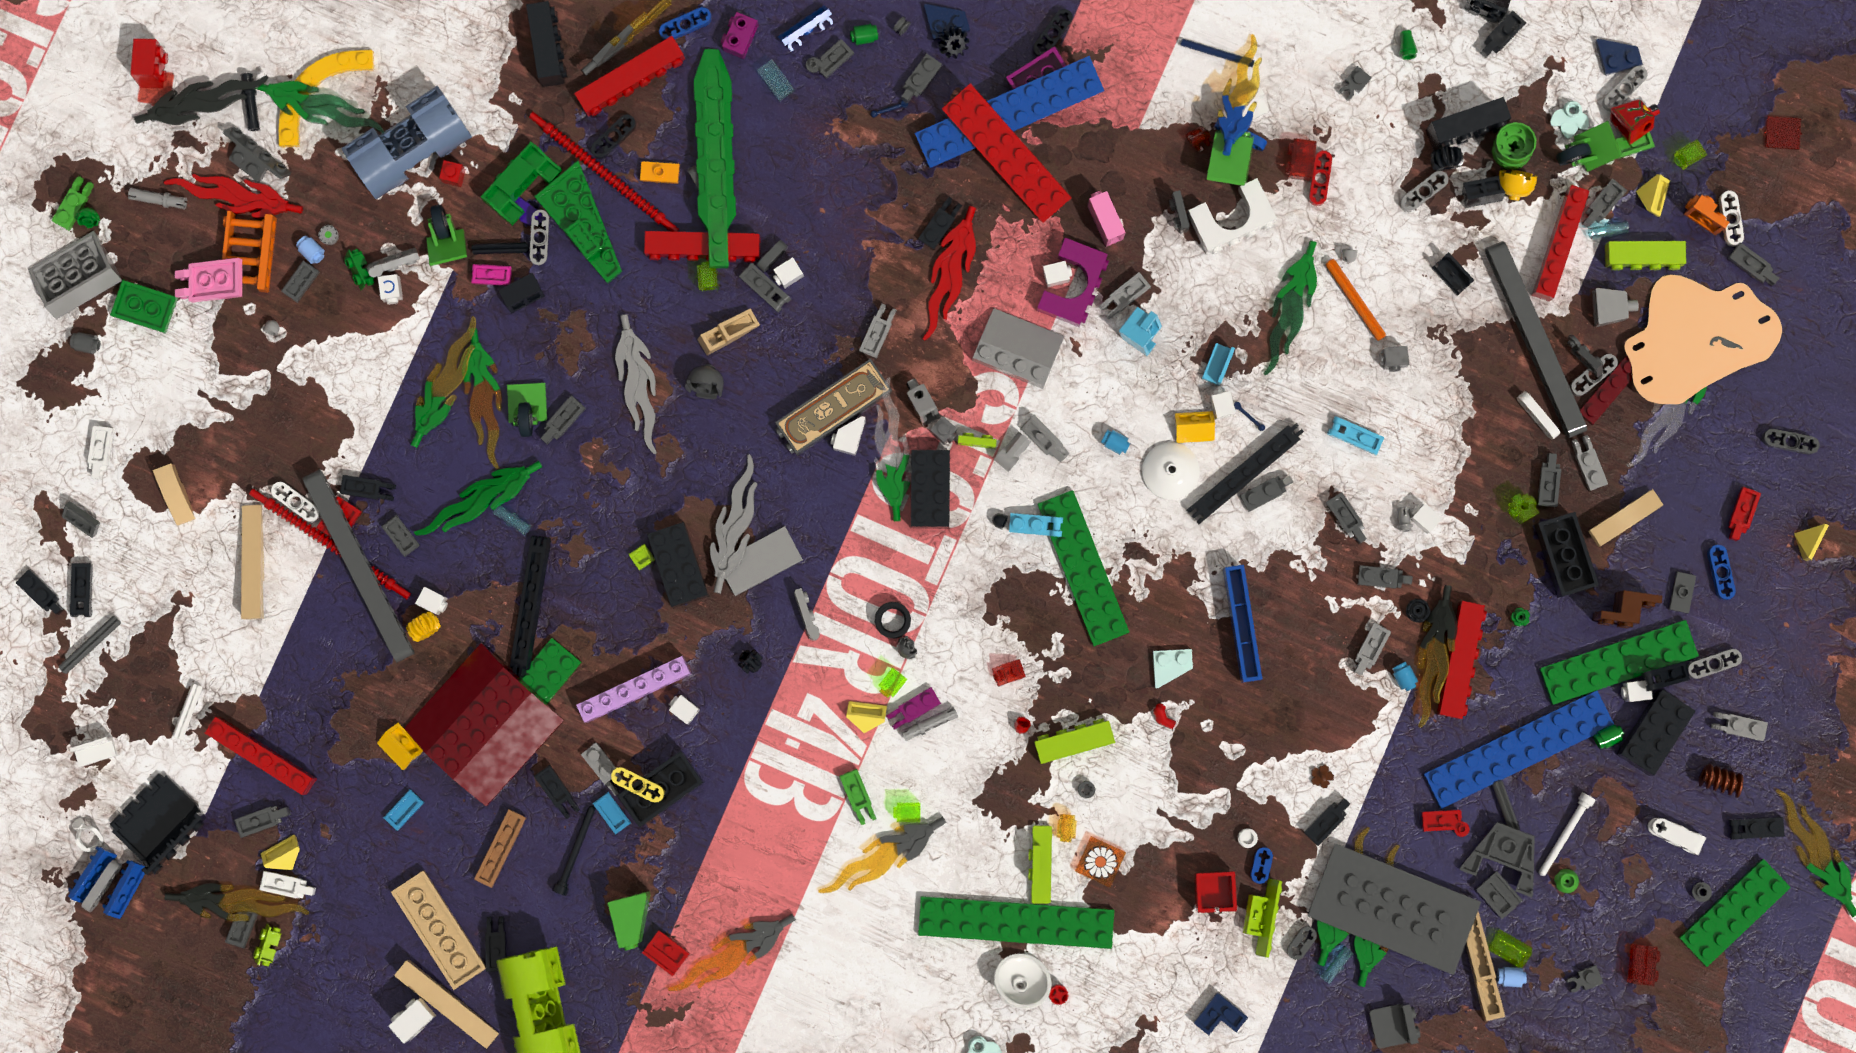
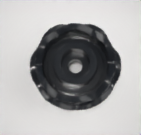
[1406,599,1430,623]

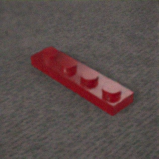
[1580,355,1633,425]

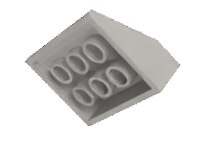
[28,231,122,320]
[972,308,1064,389]

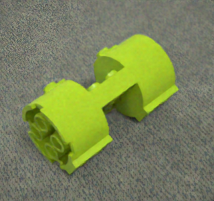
[496,946,580,1053]

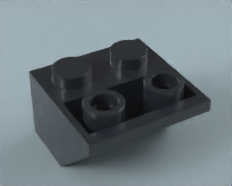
[1465,0,1511,23]

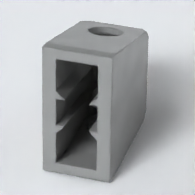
[1592,288,1639,327]
[906,379,940,426]

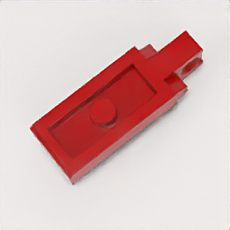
[1728,487,1761,541]

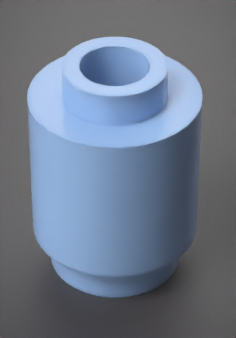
[296,236,325,264]
[1497,967,1527,987]

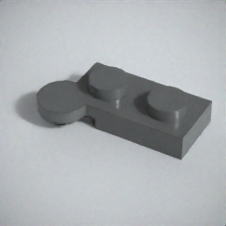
[806,39,854,79]
[1567,334,1603,378]

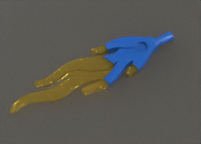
[1218,34,1262,156]

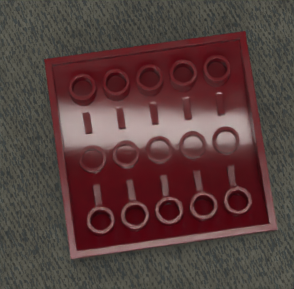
[404,643,564,806]

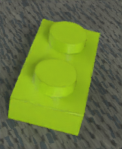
[958,433,997,449]

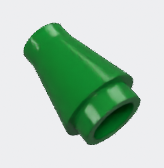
[1399,30,1418,60]

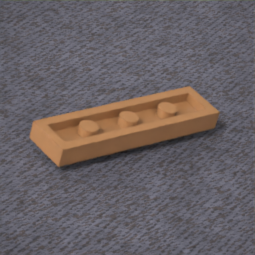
[474,809,527,888]

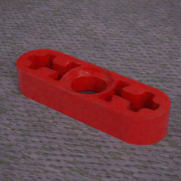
[1309,151,1332,206]

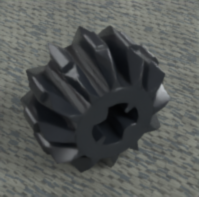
[937,26,970,59]
[1430,146,1464,171]

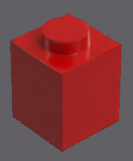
[439,160,466,187]

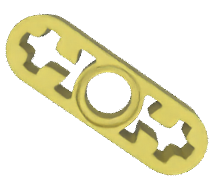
[611,767,665,802]

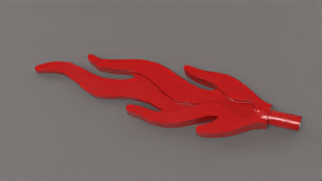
[164,174,303,218]
[923,206,976,341]

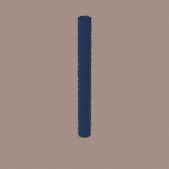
[1180,38,1255,67]

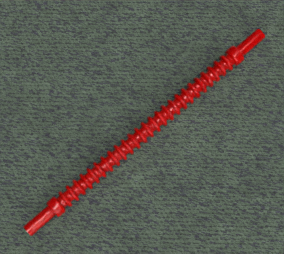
[529,112,680,232]
[249,488,411,599]

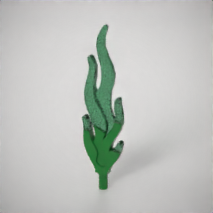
[256,81,384,134]
[1264,240,1317,375]

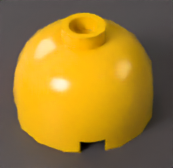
[1499,169,1537,201]

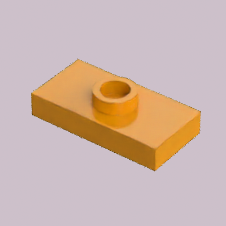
[640,161,680,184]

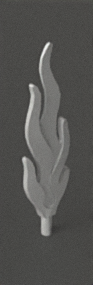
[615,315,657,454]
[710,454,758,594]

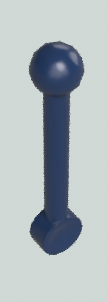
[870,101,908,118]
[1234,402,1265,431]

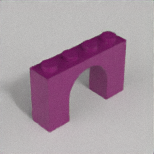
[1037,238,1109,327]

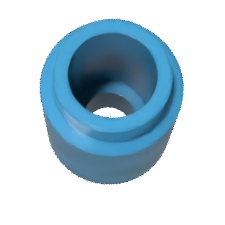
[1101,429,1131,455]
[1392,661,1418,692]

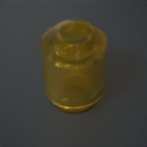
[1056,814,1077,842]

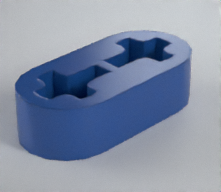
[1250,847,1273,884]

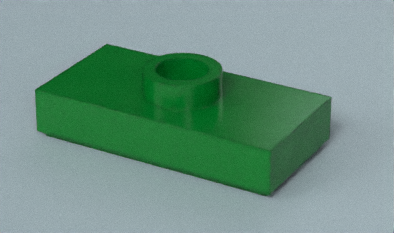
[564,218,603,260]

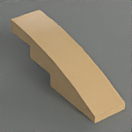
[1588,489,1663,547]

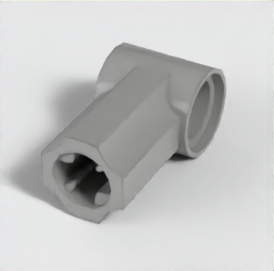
[994,432,1031,472]

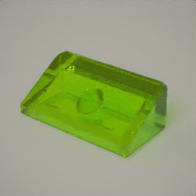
[1488,929,1532,968]

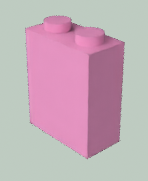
[1088,191,1126,247]

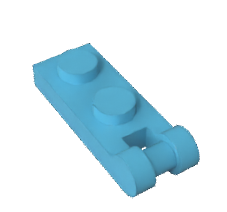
[1327,416,1385,455]
[1009,513,1063,537]

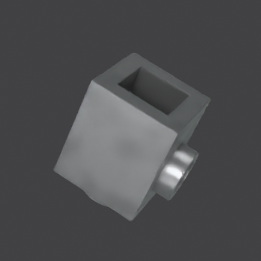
[1379,346,1409,372]
[930,416,957,445]

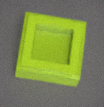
[628,544,655,571]

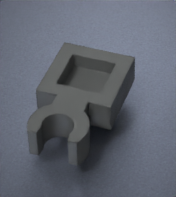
[1339,66,1372,101]
[1565,965,1604,992]

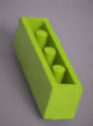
[1605,241,1686,270]
[1034,718,1115,764]

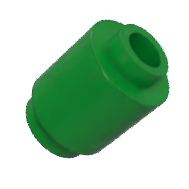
[850,24,878,45]
[1593,724,1624,749]

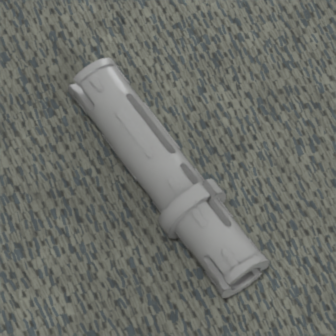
[128,188,187,210]
[901,706,958,741]

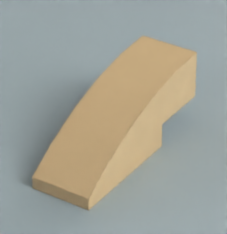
[697,308,760,355]
[153,464,196,526]

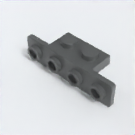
[223,126,291,182]

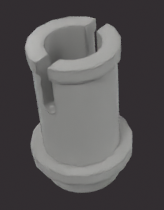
[1397,507,1413,532]

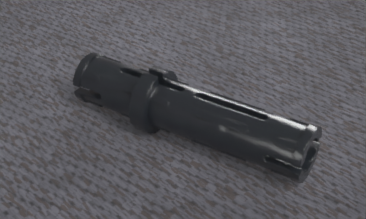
[240,73,260,131]

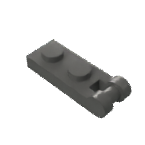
[739,263,791,313]

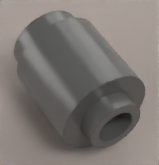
[70,332,101,354]

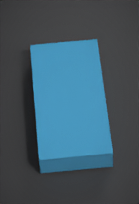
[383,789,425,831]
[593,792,631,835]

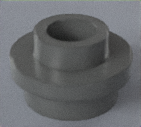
[1692,882,1712,902]

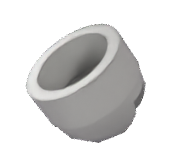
[1342,249,1357,263]
[263,320,280,336]

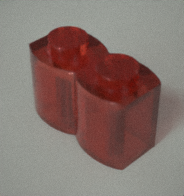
[1285,138,1317,181]

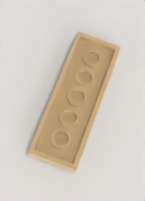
[391,870,486,990]

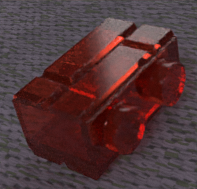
[1627,943,1660,986]

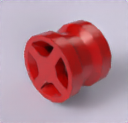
[1049,984,1069,1005]

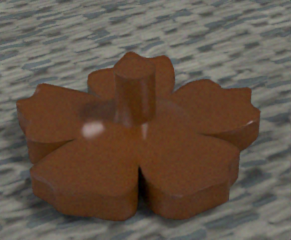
[1311,765,1334,789]

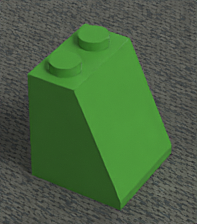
[1207,130,1254,186]
[608,891,650,951]

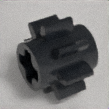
[738,649,763,674]

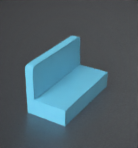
[1202,343,1235,386]

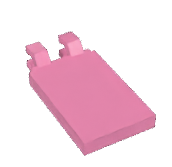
[175,258,242,303]

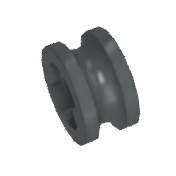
[893,17,911,36]
[1078,781,1095,798]

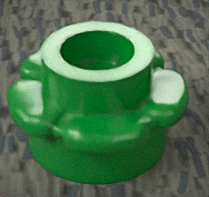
[1511,608,1530,627]

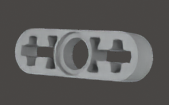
[1602,66,1647,112]
[1400,171,1449,212]
[530,210,549,265]
[1570,354,1618,397]
[1687,649,1742,679]
[81,860,122,912]

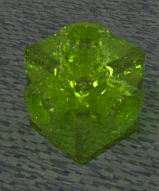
[1508,493,1539,524]

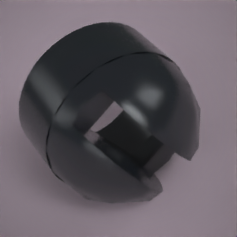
[992,513,1008,530]

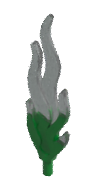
[874,377,911,522]
[1627,386,1707,467]

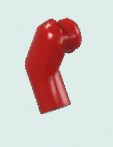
[1153,703,1176,730]

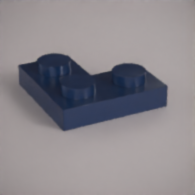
[1193,993,1248,1035]

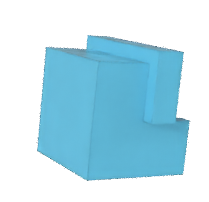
[1119,307,1162,356]

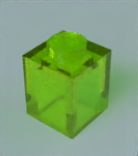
[1673,139,1707,170]
[697,261,719,291]
[878,667,908,698]
[893,802,921,822]

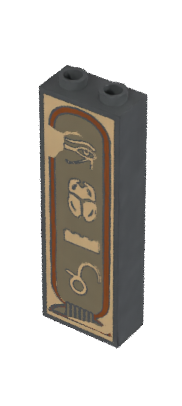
[775,359,892,456]

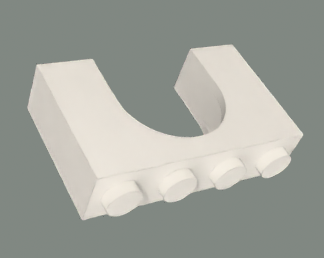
[1187,178,1277,255]

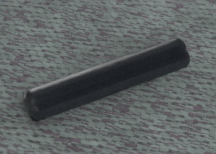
[472,242,528,255]

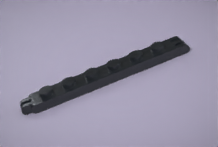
[1186,423,1304,525]
[510,535,551,677]

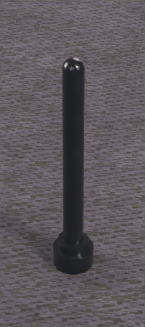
[552,806,595,896]

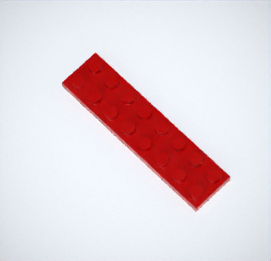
[942,83,1072,223]

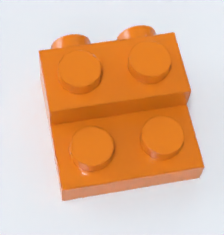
[1684,194,1730,236]

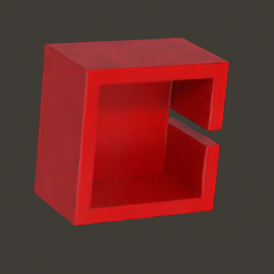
[131,39,168,88]
[1194,871,1237,913]

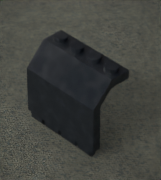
[110,773,206,875]

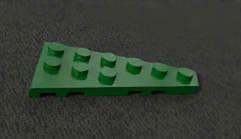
[534,161,622,283]

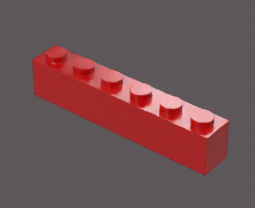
[574,36,685,117]
[1531,185,1590,302]
[644,231,761,262]
[1436,601,1487,719]
[205,717,317,795]

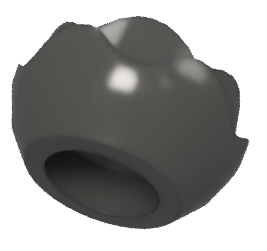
[897,636,917,659]

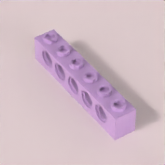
[576,656,692,723]

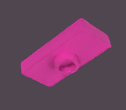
[472,264,512,286]

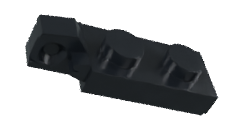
[1480,10,1526,58]
[16,569,64,615]
[1303,798,1350,846]

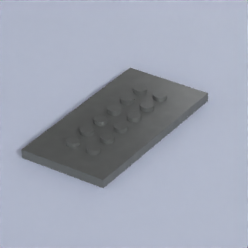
[1307,843,1481,975]

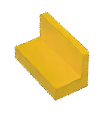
[1175,411,1215,443]
[377,723,423,770]

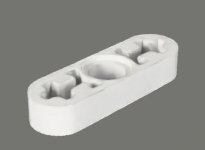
[1719,191,1744,247]
[1517,391,1560,440]
[271,482,321,522]

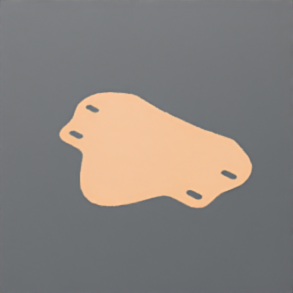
[1625,275,1782,404]

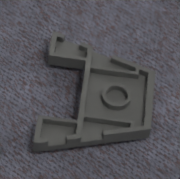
[1460,822,1535,897]

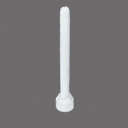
[1539,792,1596,876]

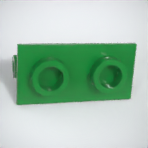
[344,249,375,290]

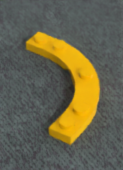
[279,50,374,147]

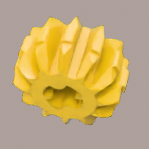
[406,612,441,642]

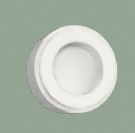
[1238,828,1258,848]

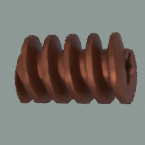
[1699,764,1743,798]

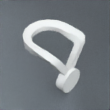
[72,818,103,852]

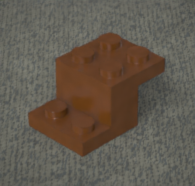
[1592,590,1663,629]

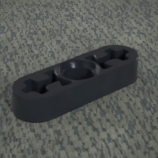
[1034,9,1073,57]
[591,114,636,159]

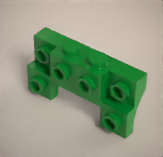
[481,142,562,226]

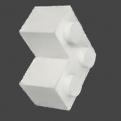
[388,998,436,1043]

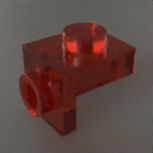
[992,659,1026,687]

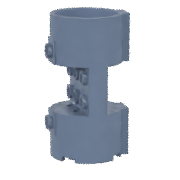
[341,85,472,200]

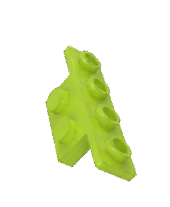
[1028,825,1052,904]
[1242,878,1282,958]

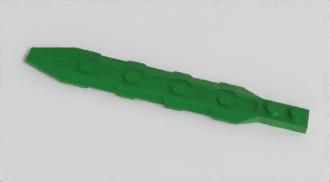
[694,49,736,268]

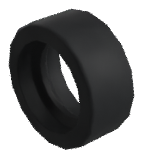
[875,602,911,639]

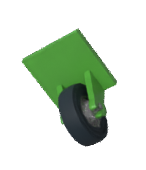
[1556,121,1622,172]
[427,204,467,266]
[507,383,547,437]

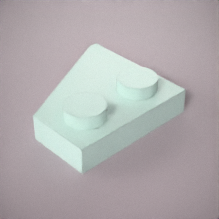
[1153,649,1193,688]

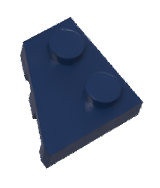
[924,4,970,41]
[1595,39,1643,76]

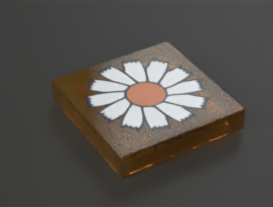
[1075,836,1126,888]

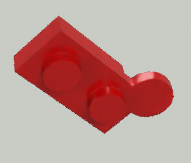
[1421,810,1470,837]

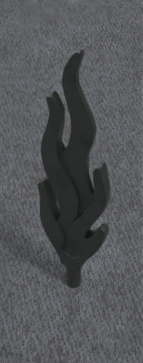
[134,75,269,125]

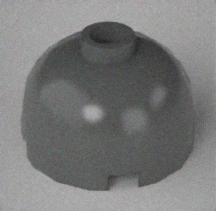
[685,364,724,399]

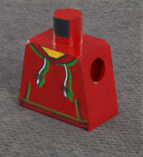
[1610,100,1660,144]

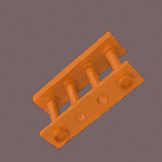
[222,211,277,293]

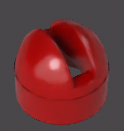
[1014,717,1031,734]

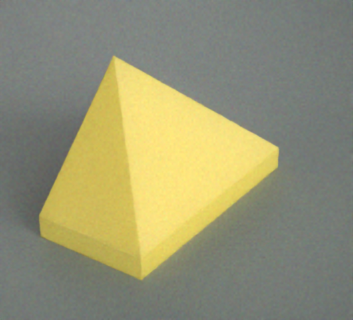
[1636,174,1670,217]
[1794,524,1829,561]
[846,701,887,733]
[261,834,300,870]

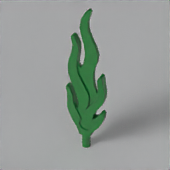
[414,461,542,535]

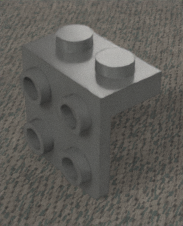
[1369,1002,1420,1048]

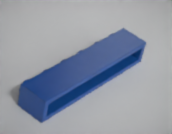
[1223,565,1262,683]

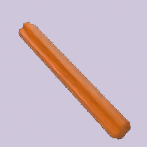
[1326,259,1386,341]

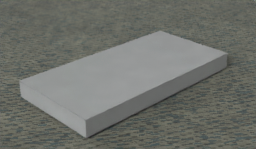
[726,526,803,596]

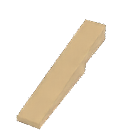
[241,505,264,620]
[1465,911,1505,1022]
[394,959,499,1049]

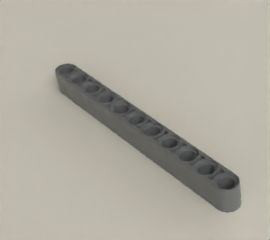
[1485,241,1587,438]
[302,469,415,663]

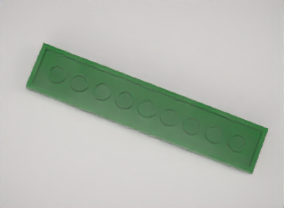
[918,896,1114,949]

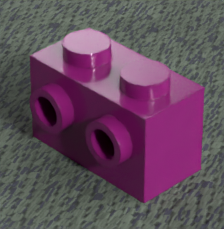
[721,12,759,59]

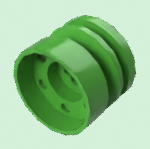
[1492,122,1537,170]

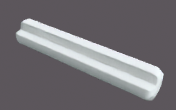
[173,684,202,739]

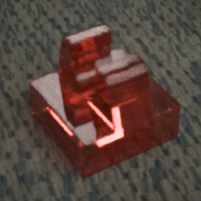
[1185,126,1210,151]

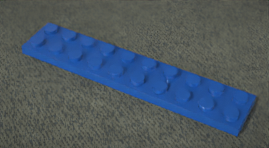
[915,56,1104,168]
[1423,690,1614,809]

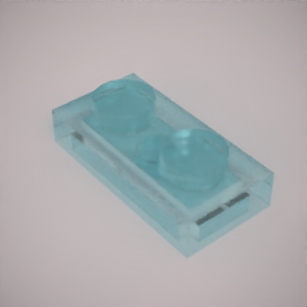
[757,60,795,102]

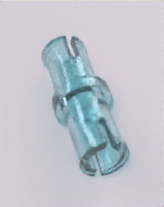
[1588,221,1629,239]
[493,505,531,535]
[1320,946,1353,984]

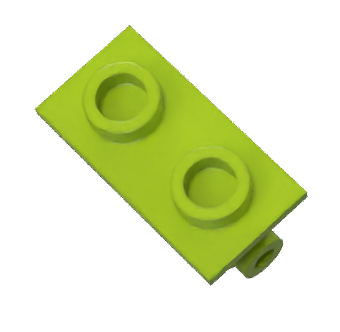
[253,924,282,966]

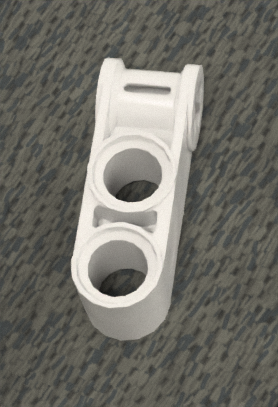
[1648,818,1706,856]

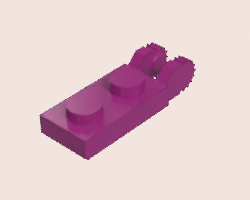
[886,687,941,730]

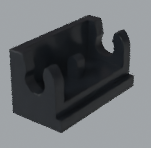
[1462,176,1505,208]
[1431,252,1474,296]
[499,273,545,314]

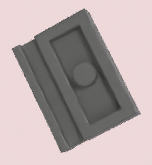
[1169,190,1190,234]
[1475,871,1523,919]

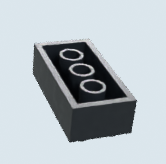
[526,1,568,87]
[1425,97,1511,151]
[911,450,950,529]
[1534,512,1599,598]
[647,522,709,608]
[1616,689,1695,776]
[617,751,705,828]

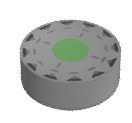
[319,225,339,245]

